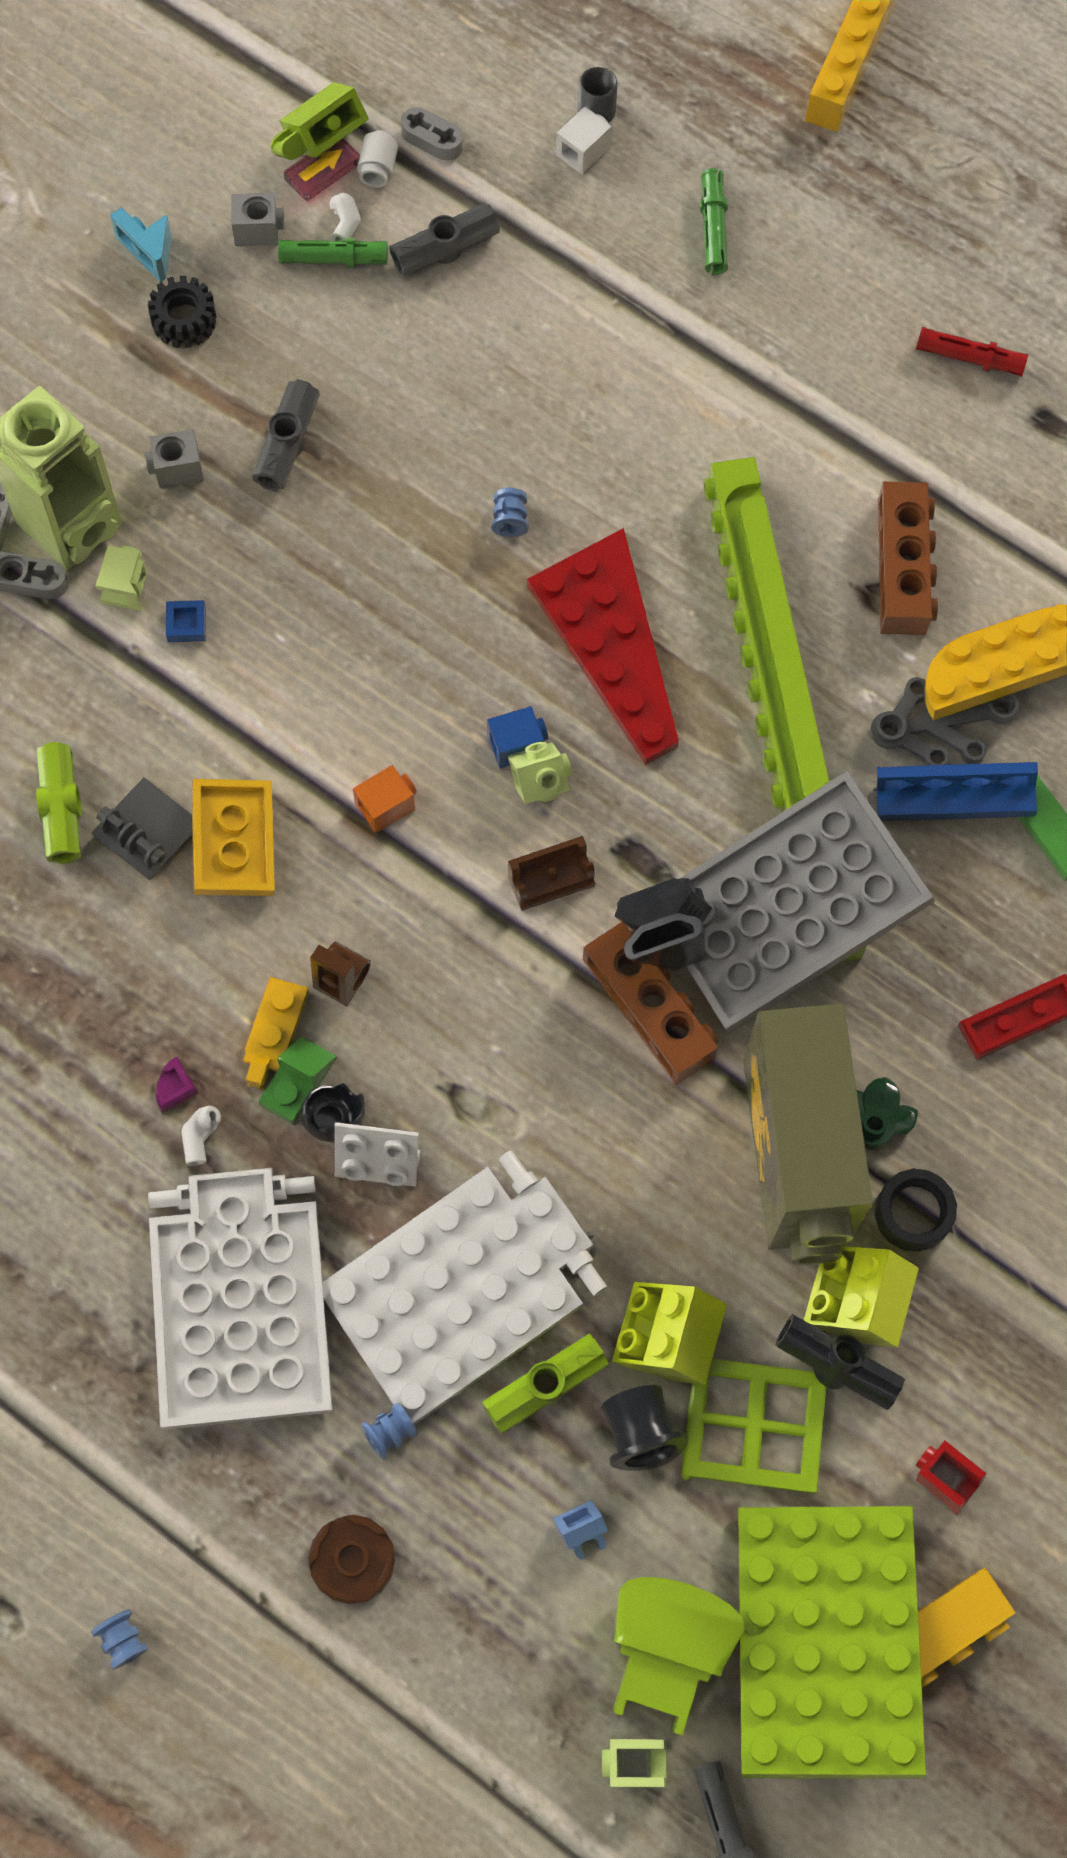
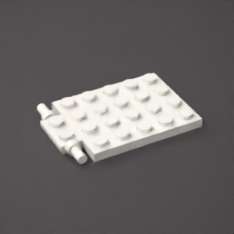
[322,1150,607,1425]
[148,1168,333,1430]

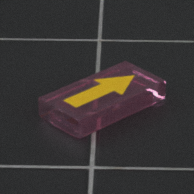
[283,138,360,202]

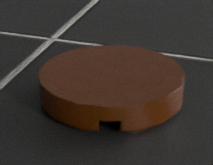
[308,1514,396,1605]

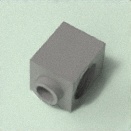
[231,193,285,246]
[145,429,204,488]

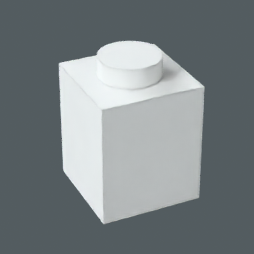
[556,107,612,175]

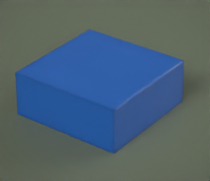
[166,600,206,642]

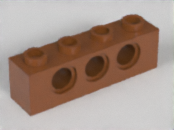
[878,481,938,635]
[582,922,719,1085]

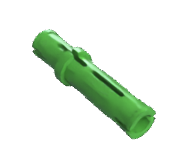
[699,168,728,275]
[278,238,388,268]

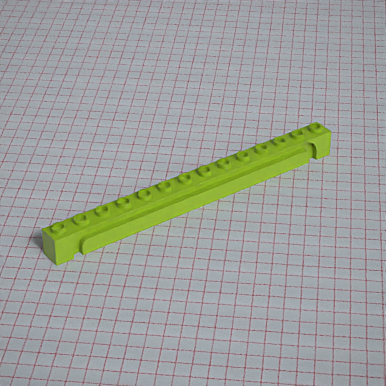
[703,457,867,962]

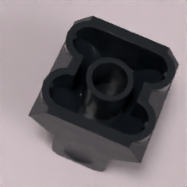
[614,878,712,970]

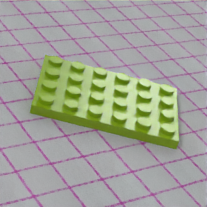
[738,1506,926,1779]

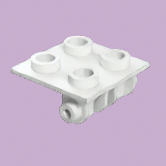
[334,1122,420,1187]

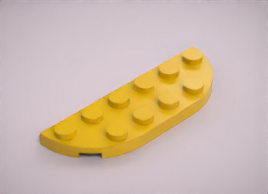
[925,604,1067,721]

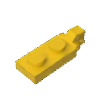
[243,977,309,1090]

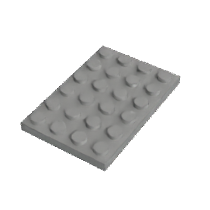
[681,771,935,1033]

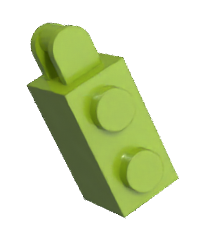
[270,82,369,160]

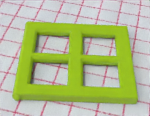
[681,1358,826,1494]

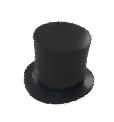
[601,1385,688,1471]

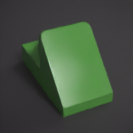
[258,1036,337,1125]

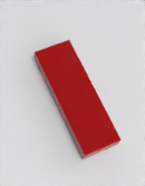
[958,974,1067,1060]

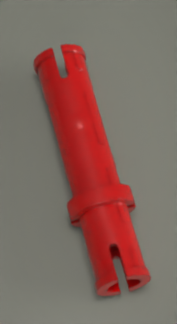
[916,326,1029,377]

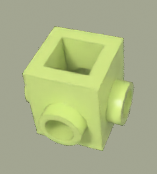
[508,742,572,804]

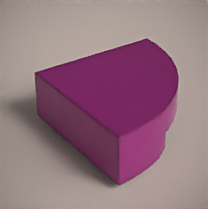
[156,1056,198,1113]

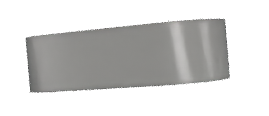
[401,107,463,160]

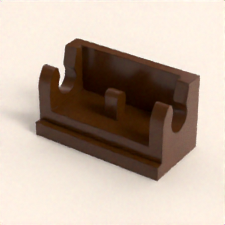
[508,836,596,911]

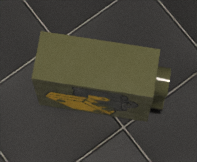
[743,1003,873,1265]

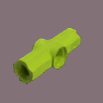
[36,742,82,864]
[482,1333,609,1435]

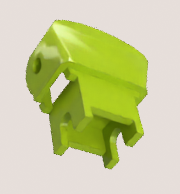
[612,1577,745,1736]

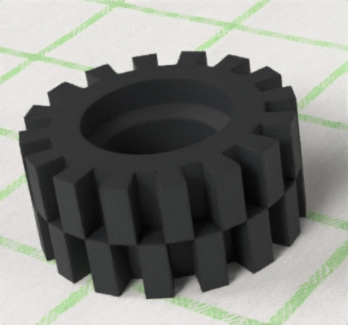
[148,276,217,348]

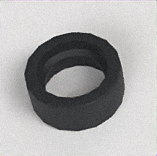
[875,1168,957,1252]

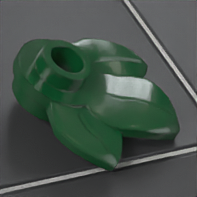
[856,1077,918,1150]

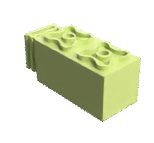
[0,386,122,571]

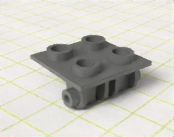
[91,777,192,881]

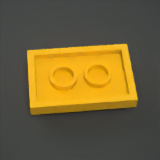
[192,779,275,896]

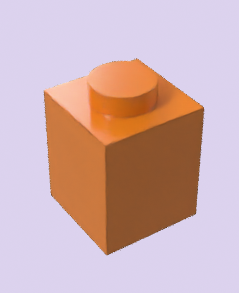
[353,764,417,834]

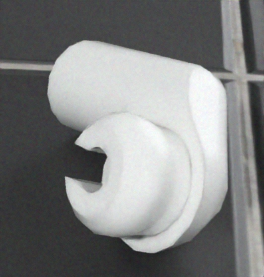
[330,192,361,241]
[181,1106,221,1166]

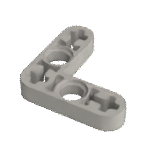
[0,483,68,599]

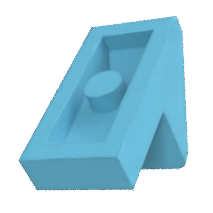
[110,207,172,282]

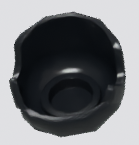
[301,1083,365,1143]

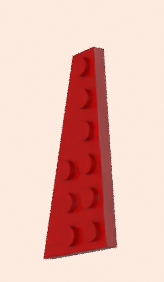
[527,528,679,765]

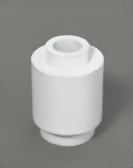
[357,130,398,188]

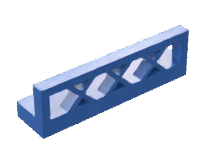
[877,762,1038,821]

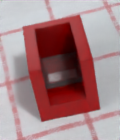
[915,1440,987,1516]

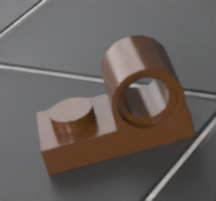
[310,941,371,1007]

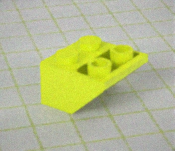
[804,1246,919,1348]
[611,1282,727,1385]

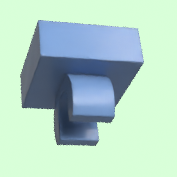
[553,1500,608,1560]

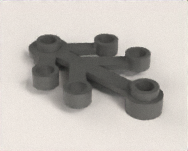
[870,677,1019,766]

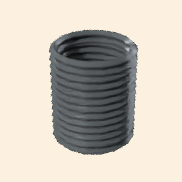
[578,67,618,123]

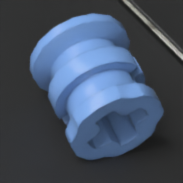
[491,487,529,537]
[361,1403,417,1460]
[91,1610,148,1670]

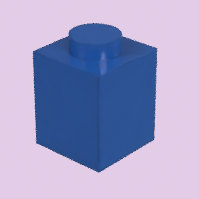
[487,706,549,769]

